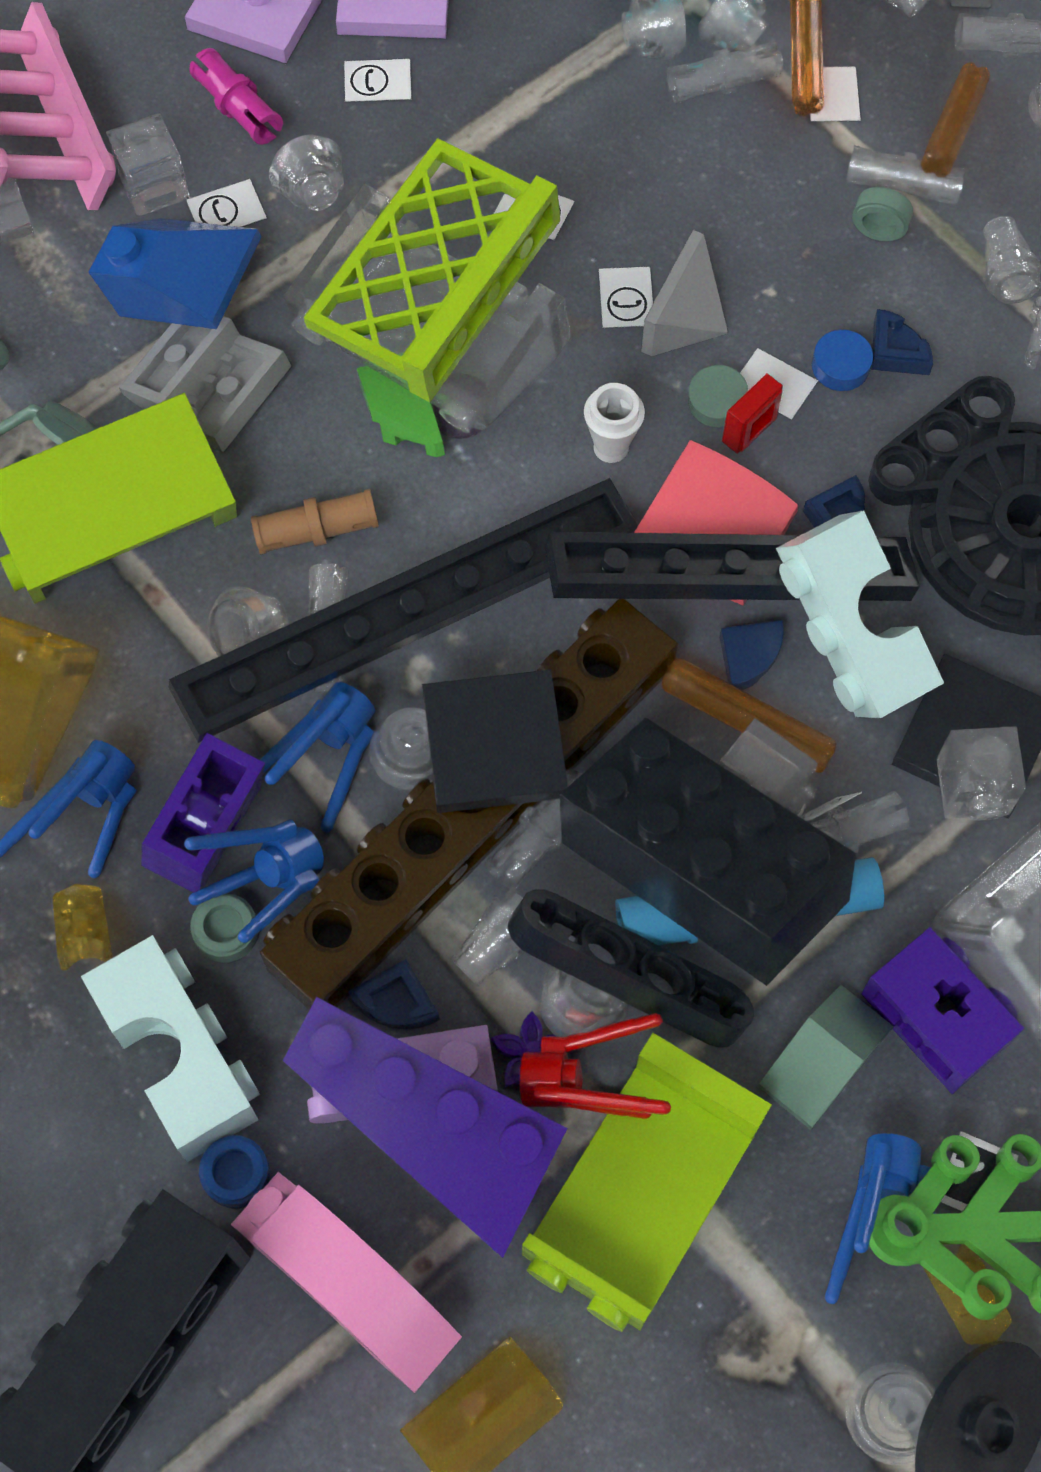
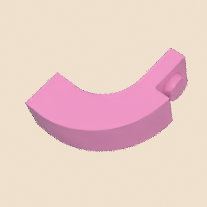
[231,1172,462,1393]

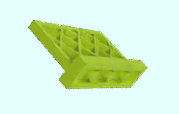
[303,138,561,402]

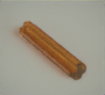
[790,0,824,116]
[920,62,990,178]
[661,658,837,773]

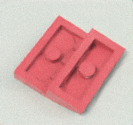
[634,440,798,606]

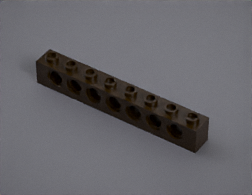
[260,599,678,1010]

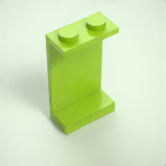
[0,393,237,604]
[522,1033,772,1332]

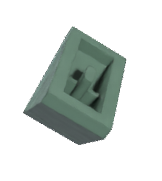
[758,985,894,1130]

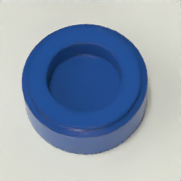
[812,330,873,391]
[199,1135,270,1208]

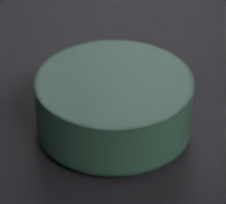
[852,187,913,241]
[688,365,748,428]
[190,893,259,963]

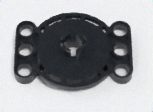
[868,376,1041,636]

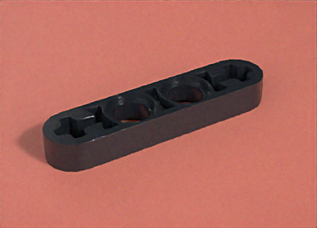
[508,889,754,1048]

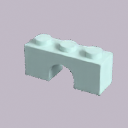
[776,511,944,718]
[81,935,260,1162]

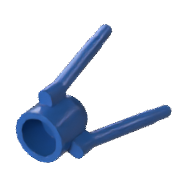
[260,682,376,833]
[0,740,137,878]
[184,819,324,943]
[825,1133,936,1304]

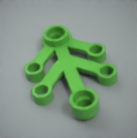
[869,1134,1041,1320]

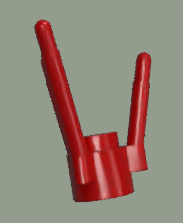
[520,1013,671,1119]

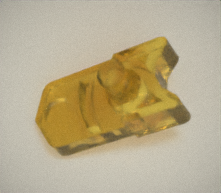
[52,884,113,971]
[922,1244,1012,1345]

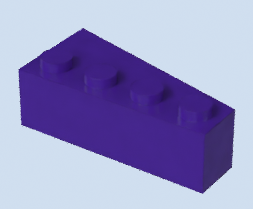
[283,997,568,1258]

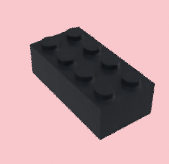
[560,718,856,986]
[0,1189,250,1472]

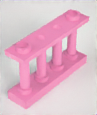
[0,2,116,210]

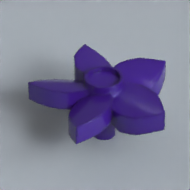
[490,1011,563,1088]

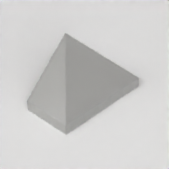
[641,230,728,356]

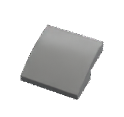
[119,316,291,452]

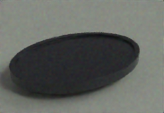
[915,1340,1041,1472]

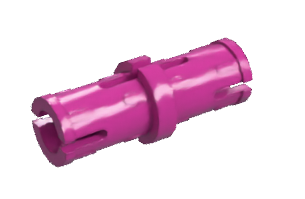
[189,48,283,145]

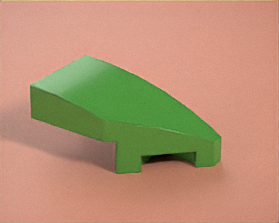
[357,364,445,458]

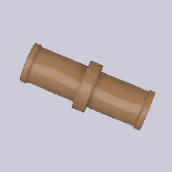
[251,489,379,555]

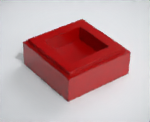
[722,373,783,454]

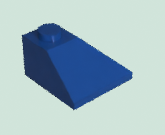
[89,218,262,329]

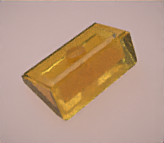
[400,1337,563,1472]

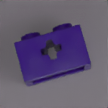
[141,733,265,892]
[861,927,1025,1095]

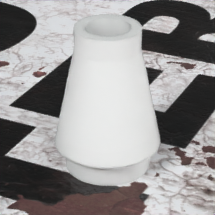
[584,383,645,463]

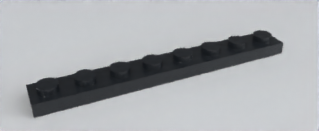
[168,478,638,743]

